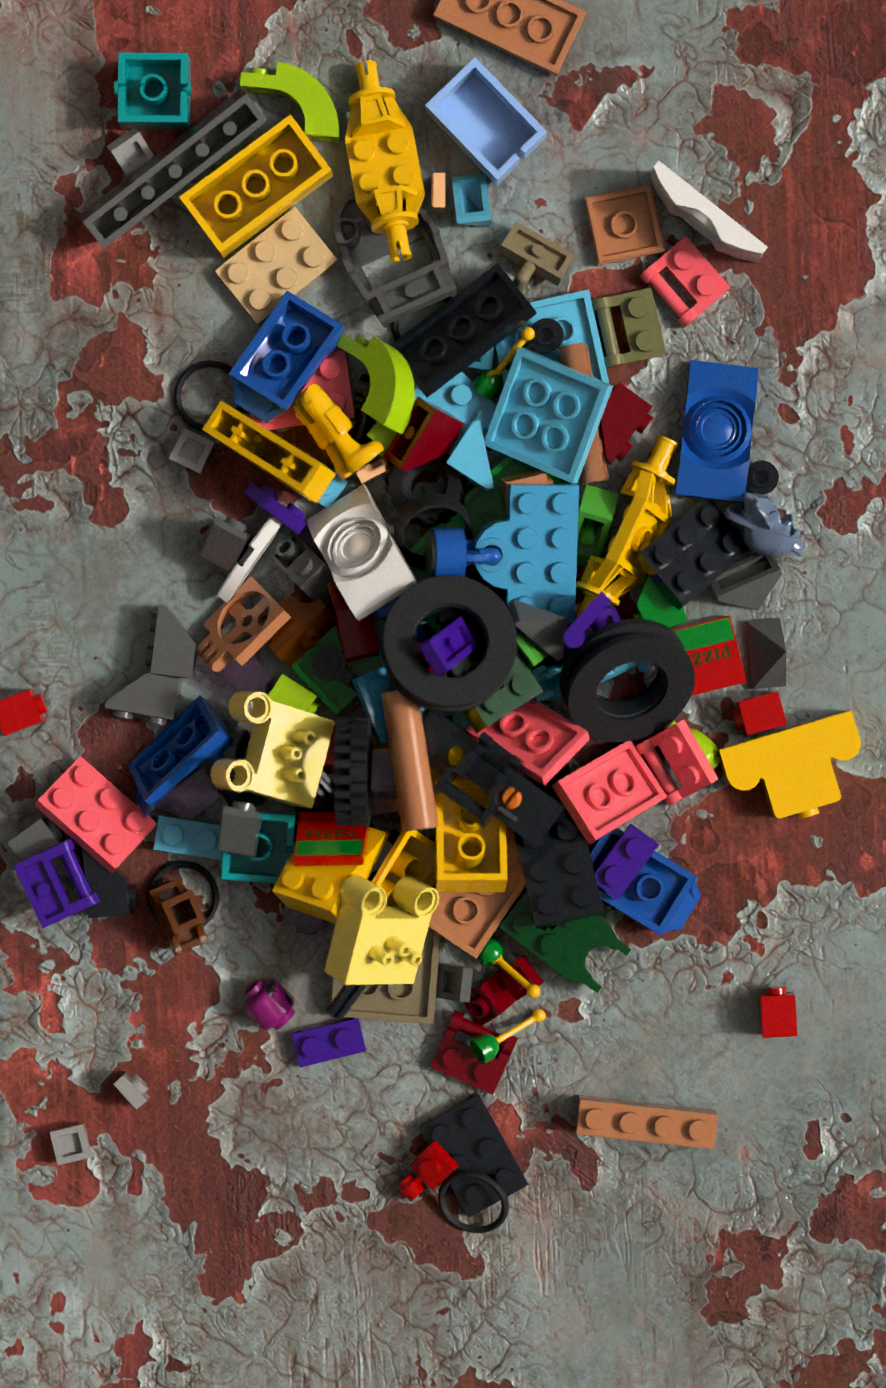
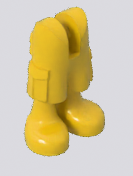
[292,384,385,481]

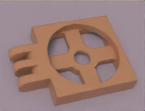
[196,576,291,672]

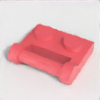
[639,236,731,328]
[635,719,718,806]

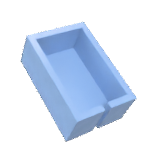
[425,57,547,186]

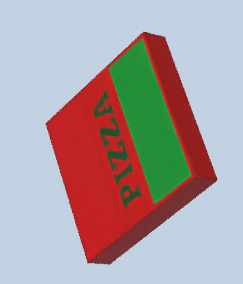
[673,615,747,696]
[293,812,369,866]

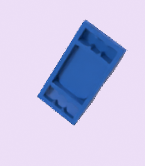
[675,360,758,504]

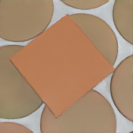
[584,184,665,266]

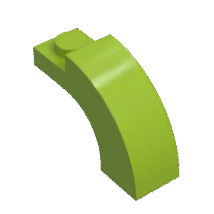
[240,62,340,143]
[337,333,415,435]

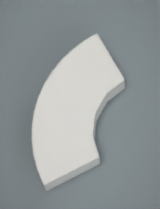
[217,516,283,602]

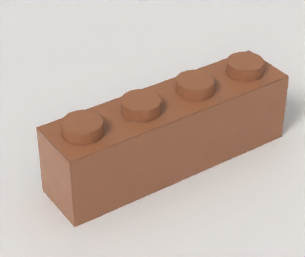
[575,1095,718,1149]

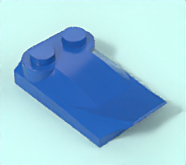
[229,291,345,423]
[127,695,233,818]
[589,828,702,936]

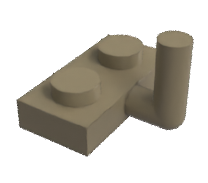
[498,221,575,293]

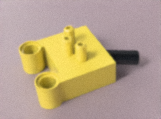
[210,691,335,812]
[324,875,439,1021]

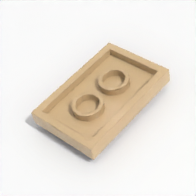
[215,207,338,326]

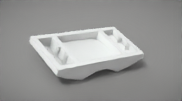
[650,160,768,263]
[306,484,417,621]

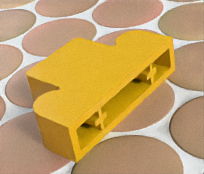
[202,401,336,504]
[718,710,861,819]

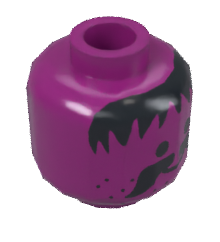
[244,979,295,1030]

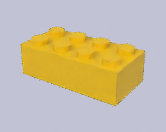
[179,114,333,258]

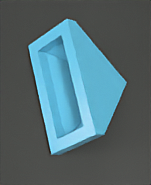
[452,174,491,227]
[446,420,494,492]

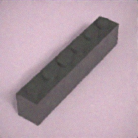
[78,89,267,249]

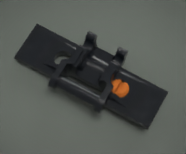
[423,710,565,847]

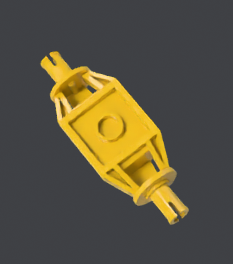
[345,60,425,262]
[575,435,679,632]

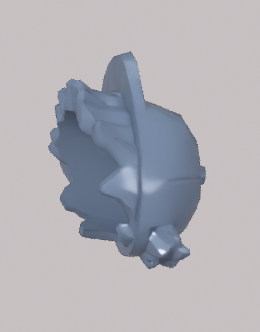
[724,492,806,558]

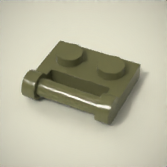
[591,288,666,368]

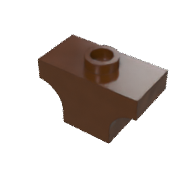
[266,594,336,668]
[146,878,208,956]

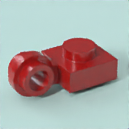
[397,1140,459,1202]

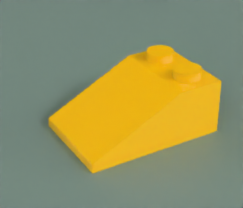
[435,780,507,893]
[272,827,389,924]

